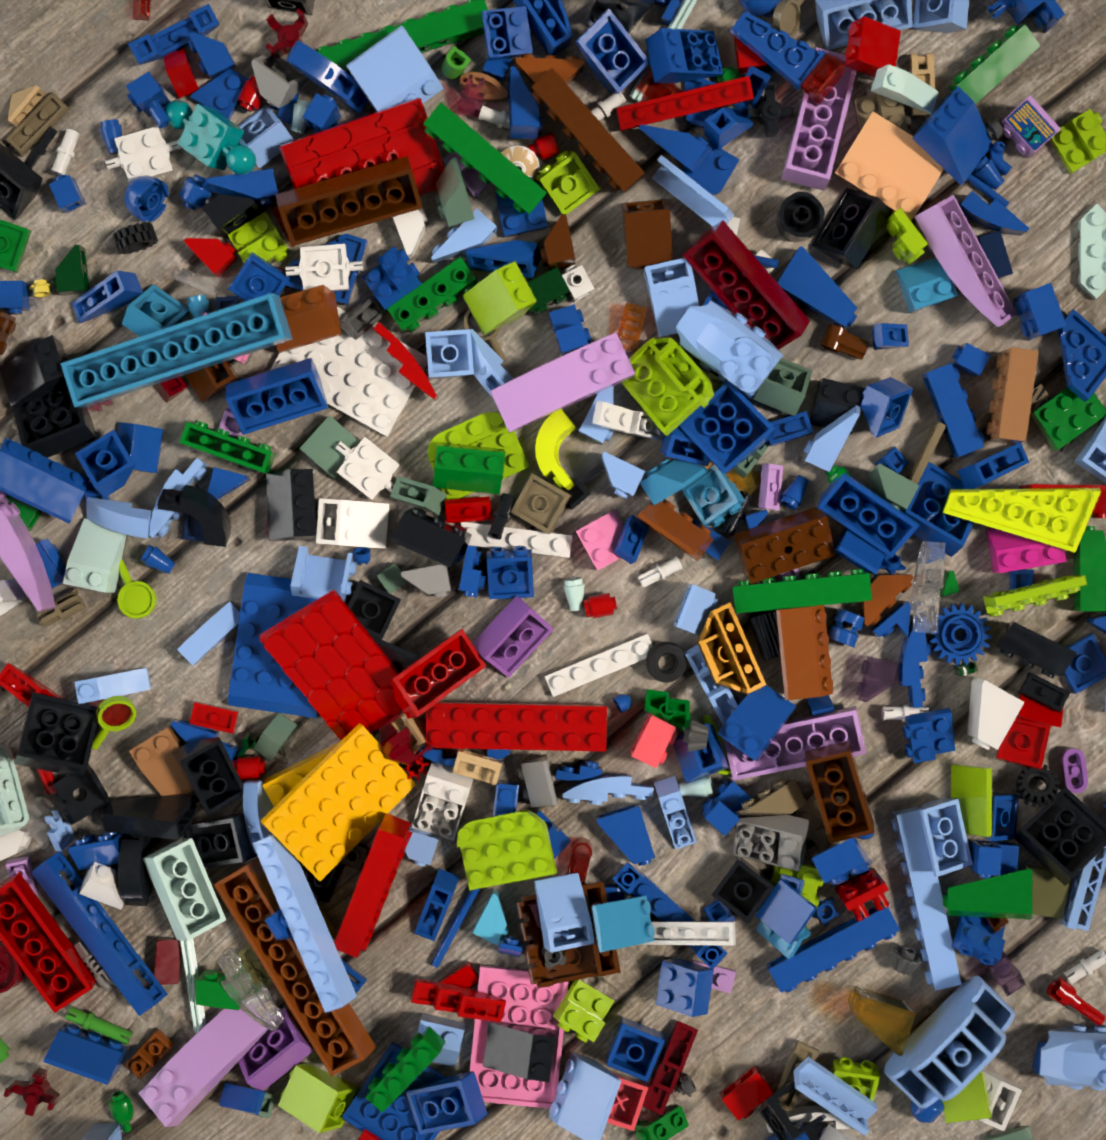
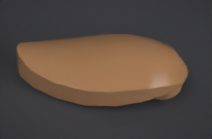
[459,72,508,102]

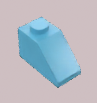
[473,889,509,945]

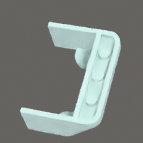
[0,744,29,837]

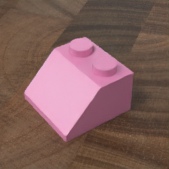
[576,510,624,571]

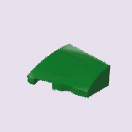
[644,689,690,731]

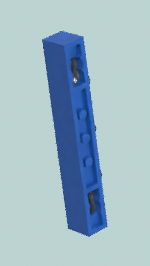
[31,851,168,1016]

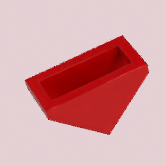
[163,48,199,99]

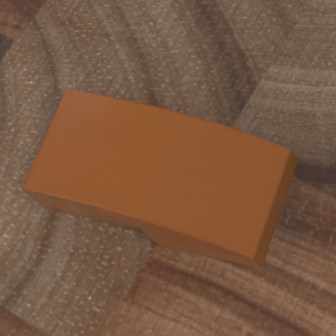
[124,1029,174,1080]

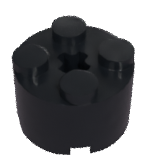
[776,192,825,242]

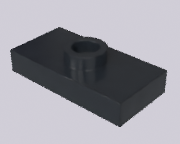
[1018,672,1071,713]

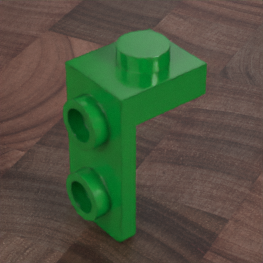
[635,1106,689,1140]

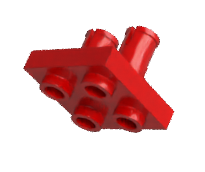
[834,868,889,921]

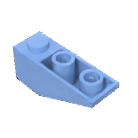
[431,208,498,263]
[654,776,697,850]

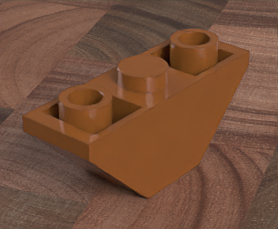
[516,55,584,85]
[860,574,915,626]

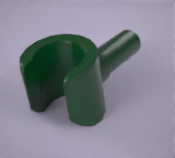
[235,731,259,760]

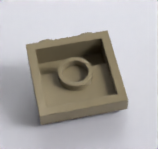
[853,94,911,133]

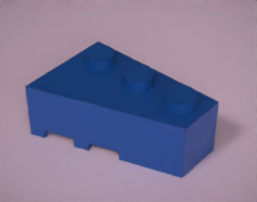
[513,0,573,56]

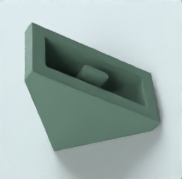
[254,713,297,762]

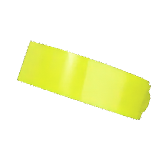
[535,409,577,490]

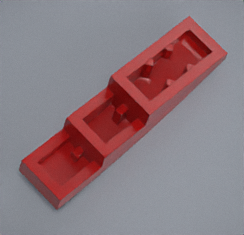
[373,322,438,401]
[0,663,64,707]
[410,978,506,1022]

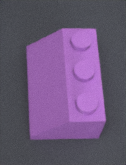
[472,595,554,678]
[238,1008,314,1091]

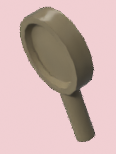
[773,0,804,38]

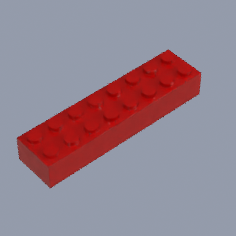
[426,701,607,752]

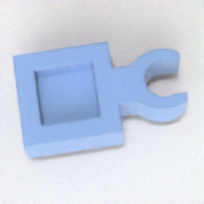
[44,810,76,851]

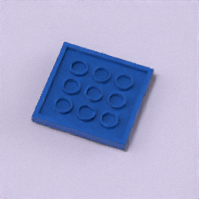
[341,1041,446,1140]

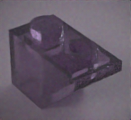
[856,656,898,702]
[984,952,1026,997]

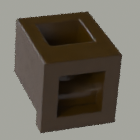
[340,843,370,870]

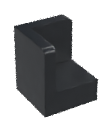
[562,477,590,509]

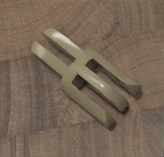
[36,588,87,627]

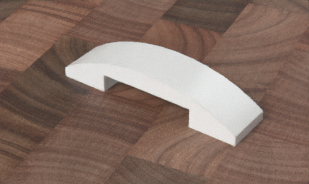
[766,1106,854,1133]

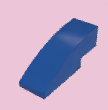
[959,191,1029,236]
[171,719,238,761]

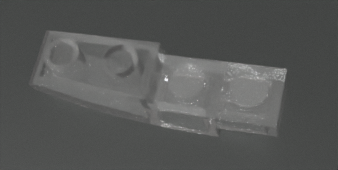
[911,541,945,633]
[216,947,284,1031]

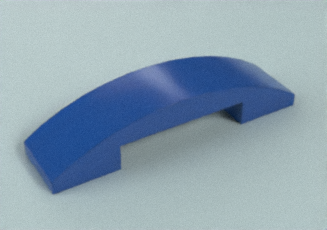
[128,4,220,65]
[420,747,510,767]

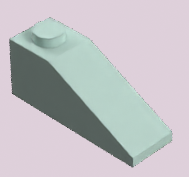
[871,64,939,114]

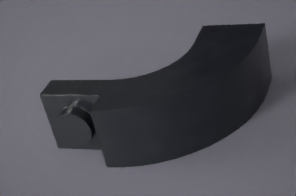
[158,485,231,547]
[118,834,152,906]

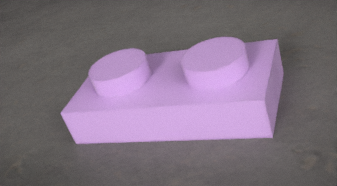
[758,463,783,510]
[692,959,736,994]

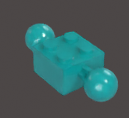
[164,100,256,175]

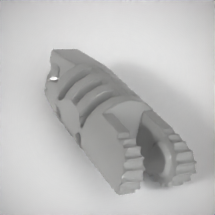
[74,940,115,992]

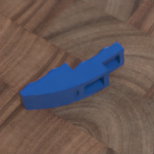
[286,40,368,114]
[898,616,931,708]

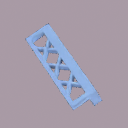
[652,155,734,227]
[1061,846,1106,931]
[793,1057,878,1136]

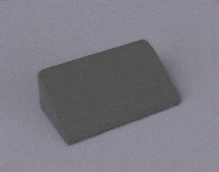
[339,295,387,340]

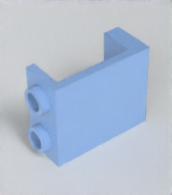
[291,546,357,603]

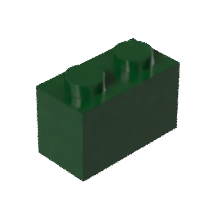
[527,267,570,316]

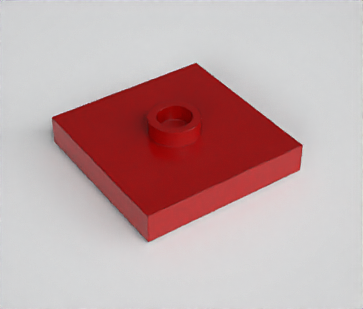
[996,717,1051,770]

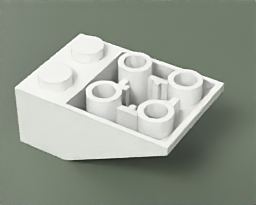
[316,498,389,549]
[412,761,473,841]
[980,1068,1022,1131]

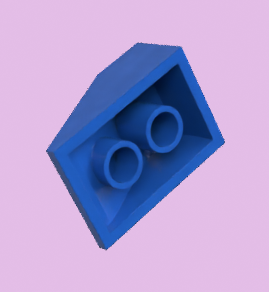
[576,9,650,94]
[718,685,797,761]
[406,1071,488,1135]

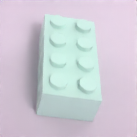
[142,838,226,941]

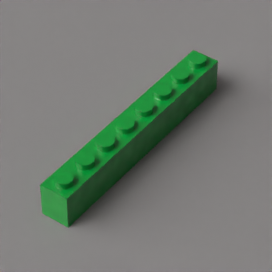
[316,0,488,76]

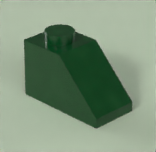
[53,245,90,296]

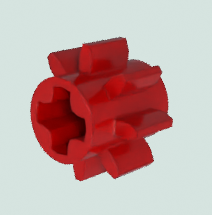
[403,756,430,781]

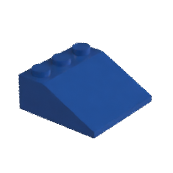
[912,86,992,185]
[678,380,775,475]
[903,462,974,557]

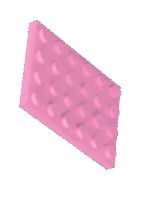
[470,965,569,1109]

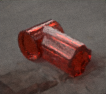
[567,838,592,885]

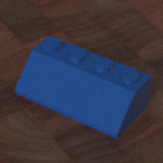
[225,358,328,435]
[0,437,89,523]
[818,473,920,558]

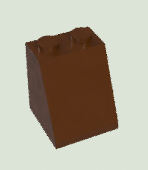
[621,199,673,269]

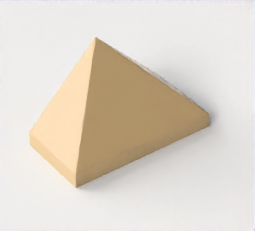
[8,85,46,127]
[393,714,426,754]

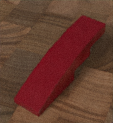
[642,1021,698,1115]

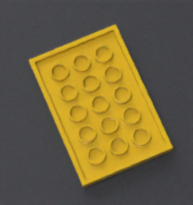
[260,723,417,881]

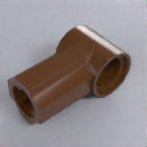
[821,324,869,360]

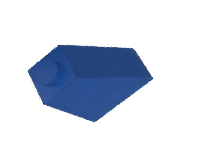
[596,803,655,866]

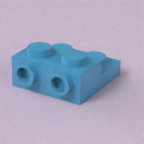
[681,464,745,527]

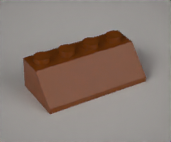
[776,605,833,700]

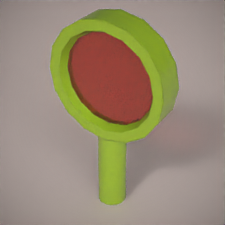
[92,696,136,750]

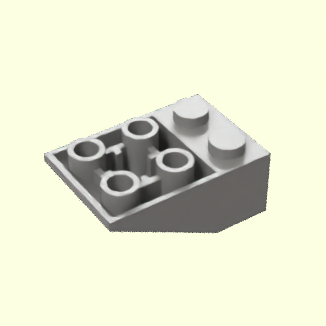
[734,815,809,871]

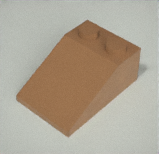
[129,726,192,796]

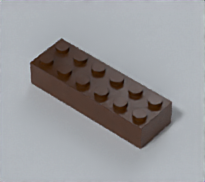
[532,68,644,192]
[276,156,423,246]

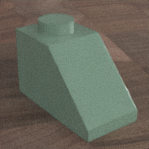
[390,476,447,515]

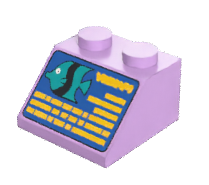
[1000,95,1061,158]

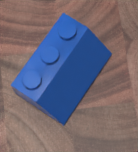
[43,1024,128,1085]

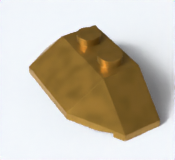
[697,602,766,694]

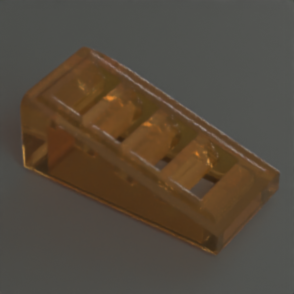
[617,303,648,353]

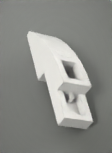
[592,401,664,442]

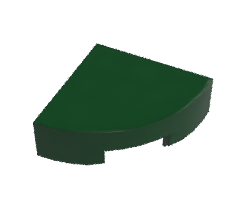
[954,662,978,676]

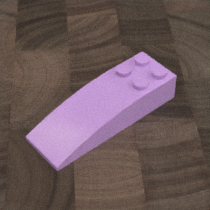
[781,47,857,191]
[915,195,1017,327]
[490,332,635,433]
[0,491,56,612]
[723,706,866,781]
[138,1002,270,1127]

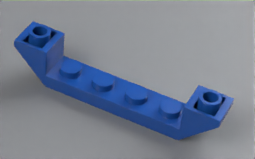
[612,862,728,969]

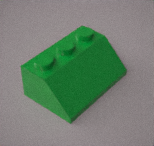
[432,442,505,494]

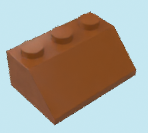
[276,285,342,353]
[637,499,714,561]

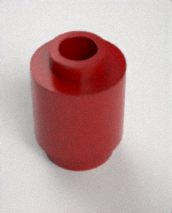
[237,76,264,112]
[583,593,617,619]
[232,756,266,780]

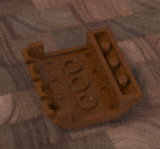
[516,882,621,988]

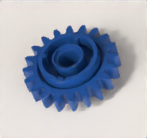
[928,603,991,665]

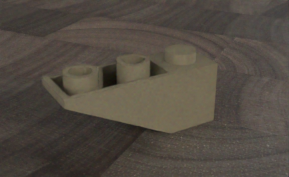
[735,778,807,816]

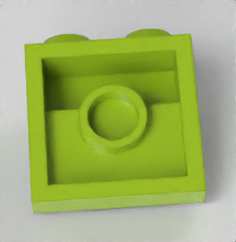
[1049,109,1106,174]
[536,150,600,215]
[885,208,928,265]
[228,211,290,263]
[766,863,824,908]
[553,979,614,1043]
[831,1057,880,1102]

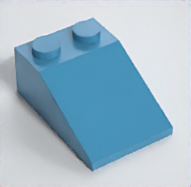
[592,896,655,952]

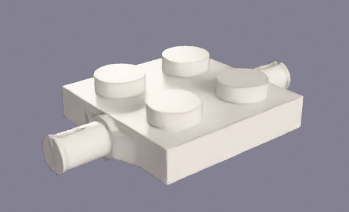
[105,126,182,183]
[286,244,364,292]
[335,437,399,500]

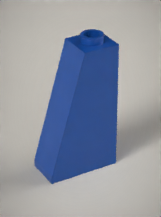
[777,246,857,328]

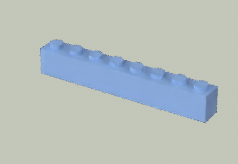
[890,806,962,991]
[252,834,357,1013]

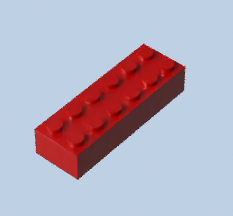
[334,813,413,958]
[0,872,96,1013]

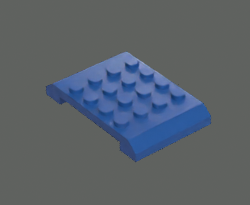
[228,573,319,718]

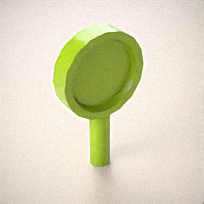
[117,559,157,619]

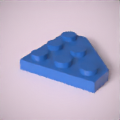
[286,233,368,305]
[1058,309,1106,402]

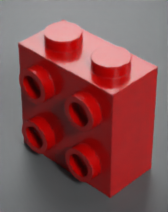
[845,16,901,77]

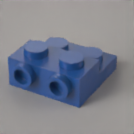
[362,246,422,310]
[459,545,486,597]
[487,546,534,599]
[903,708,955,763]
[952,916,1005,966]

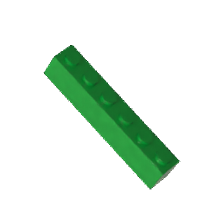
[423,102,547,214]
[733,569,872,614]

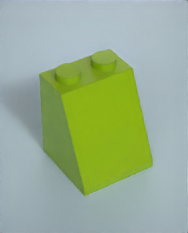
[463,261,537,335]
[278,1063,360,1133]

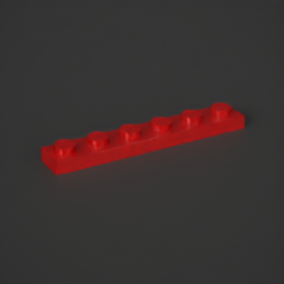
[616,76,754,131]

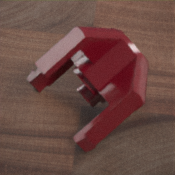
[266,9,308,60]
[380,709,434,765]
[3,1068,60,1116]

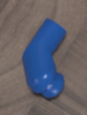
[989,141,1012,176]

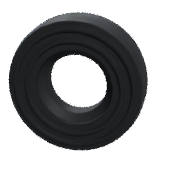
[646,642,687,683]

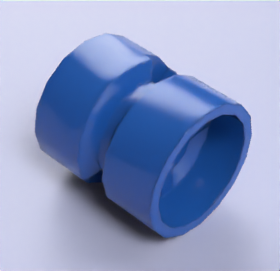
[828,608,865,648]

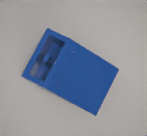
[645,28,723,83]
[812,838,873,885]

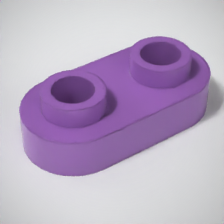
[1060,748,1088,793]

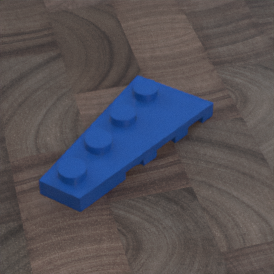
[729,11,826,90]

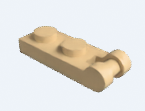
[909,53,936,117]

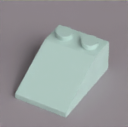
[63,518,126,593]

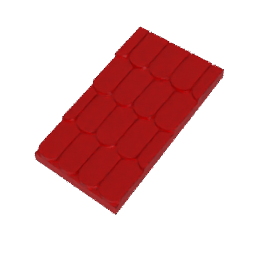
[278,98,445,196]
[259,589,401,740]

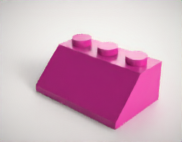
[986,528,1067,573]

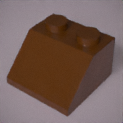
[541,214,576,271]

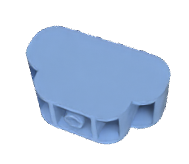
[884,975,1015,1109]

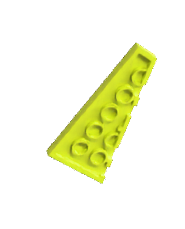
[943,488,1101,552]

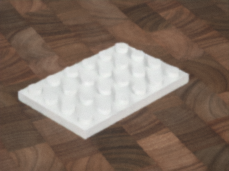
[270,307,428,437]

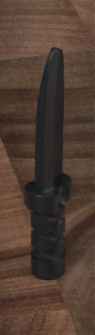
[25,126,58,169]

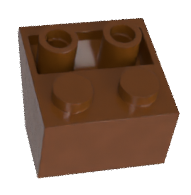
[185,360,240,403]

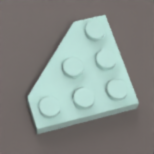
[1078,204,1106,300]

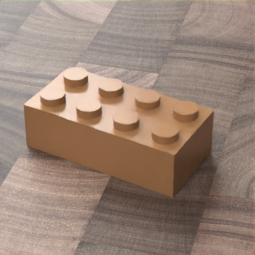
[985,347,1039,444]

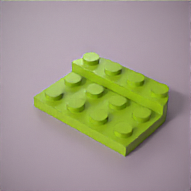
[622,337,714,436]
[428,412,530,500]
[983,575,1087,617]
[457,810,557,891]

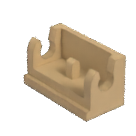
[453,749,503,785]

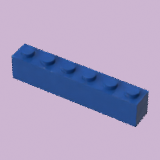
[766,903,900,993]

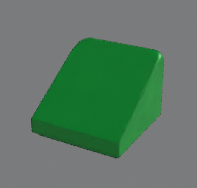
[939,570,960,596]

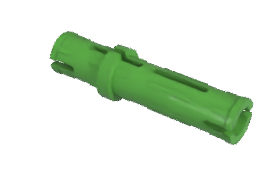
[65,1005,133,1045]

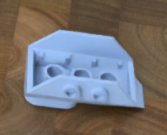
[675,301,783,399]
[1039,1023,1106,1091]

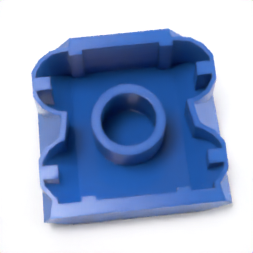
[36,538,66,589]

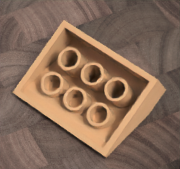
[835,111,944,221]

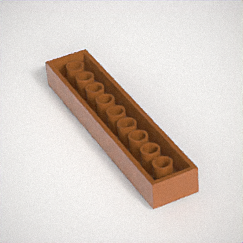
[213,857,376,1076]

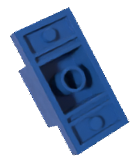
[988,0,1065,33]

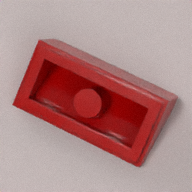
[1017,694,1063,728]
[437,961,479,989]

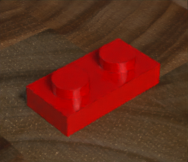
[445,497,491,523]
[189,701,239,734]

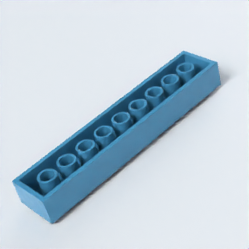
[61,293,293,408]

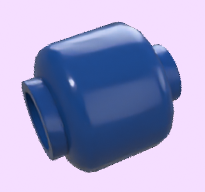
[179,174,212,210]
[910,1099,944,1123]

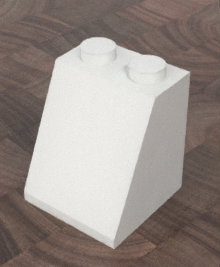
[967,677,1024,750]

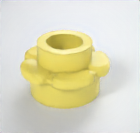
[29,279,52,297]

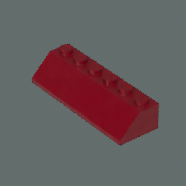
[682,220,810,350]

